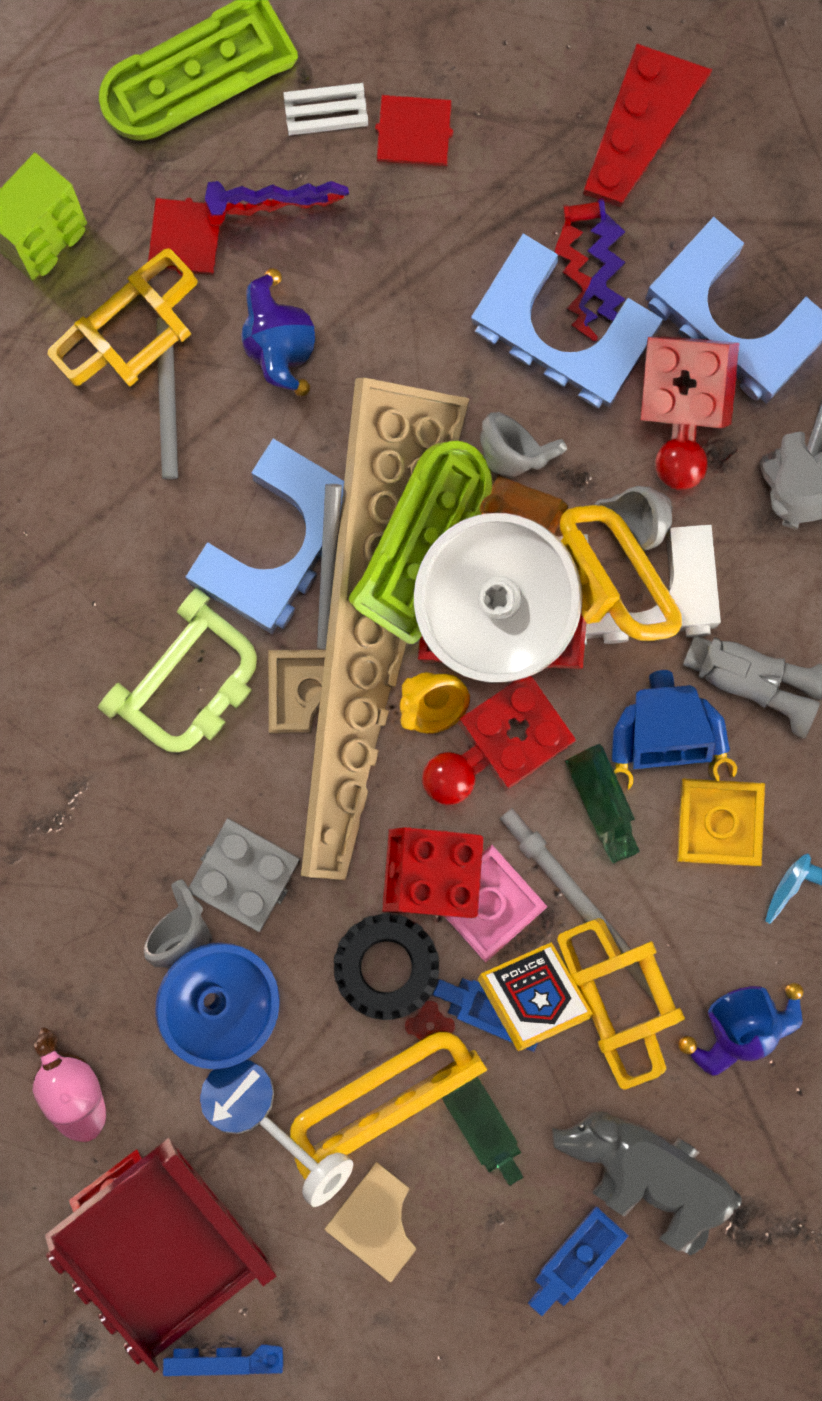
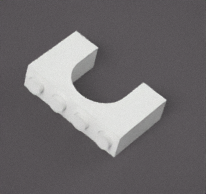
[557,525,721,645]

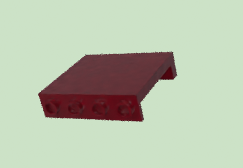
[45,1138,277,1373]

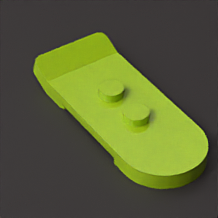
[99,0,298,140]
[349,441,492,644]

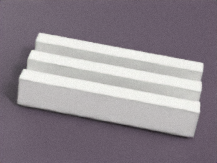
[283,83,368,136]

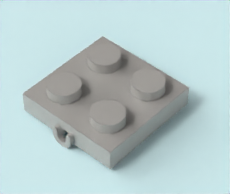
[189,818,301,932]

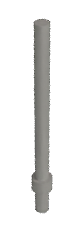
[500,808,674,1002]

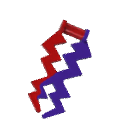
[204,181,349,227]
[554,199,626,342]

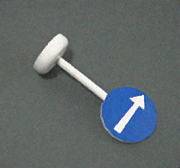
[200,1060,353,1207]

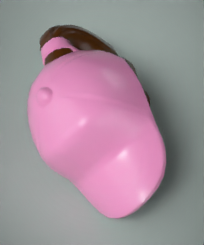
[32,1027,106,1142]

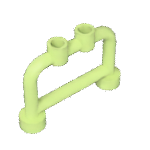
[98,587,257,753]

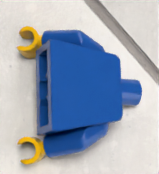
[608,670,737,790]

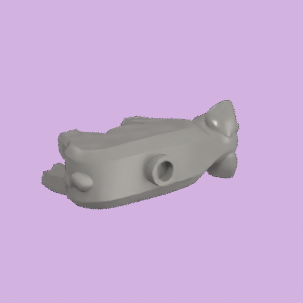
[760,431,822,523]

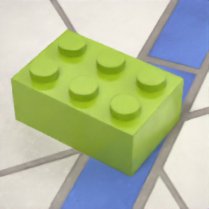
[0,152,87,281]

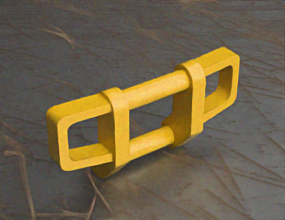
[47,249,197,387]
[557,918,685,1090]

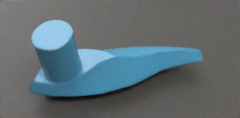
[765,854,822,924]

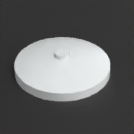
[414,513,582,682]

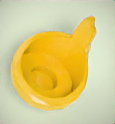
[399,672,470,734]

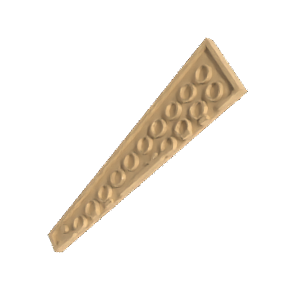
[301,377,469,880]

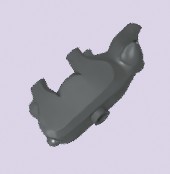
[552,1111,742,1255]

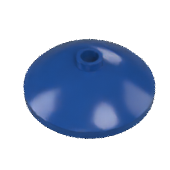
[155,943,280,1069]

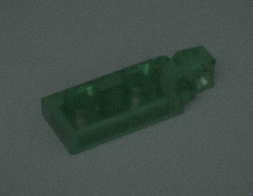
[565,744,640,863]
[442,1076,524,1186]

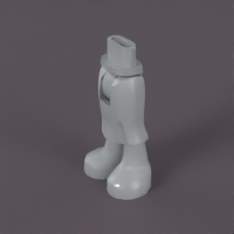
[683,636,822,739]

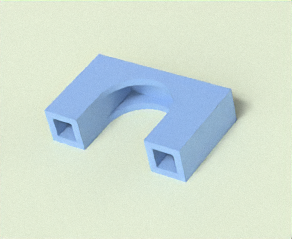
[645,217,822,404]
[471,234,663,408]
[186,438,344,634]

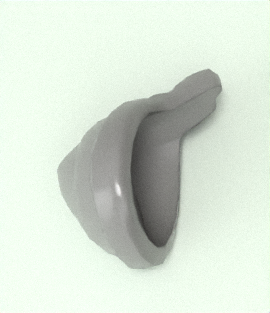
[480,412,567,479]
[594,485,673,551]
[144,879,212,969]

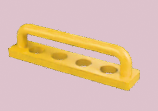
[290,1032,487,1179]

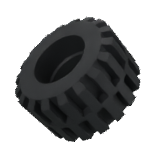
[334,913,439,1020]

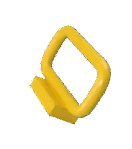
[560,505,682,641]

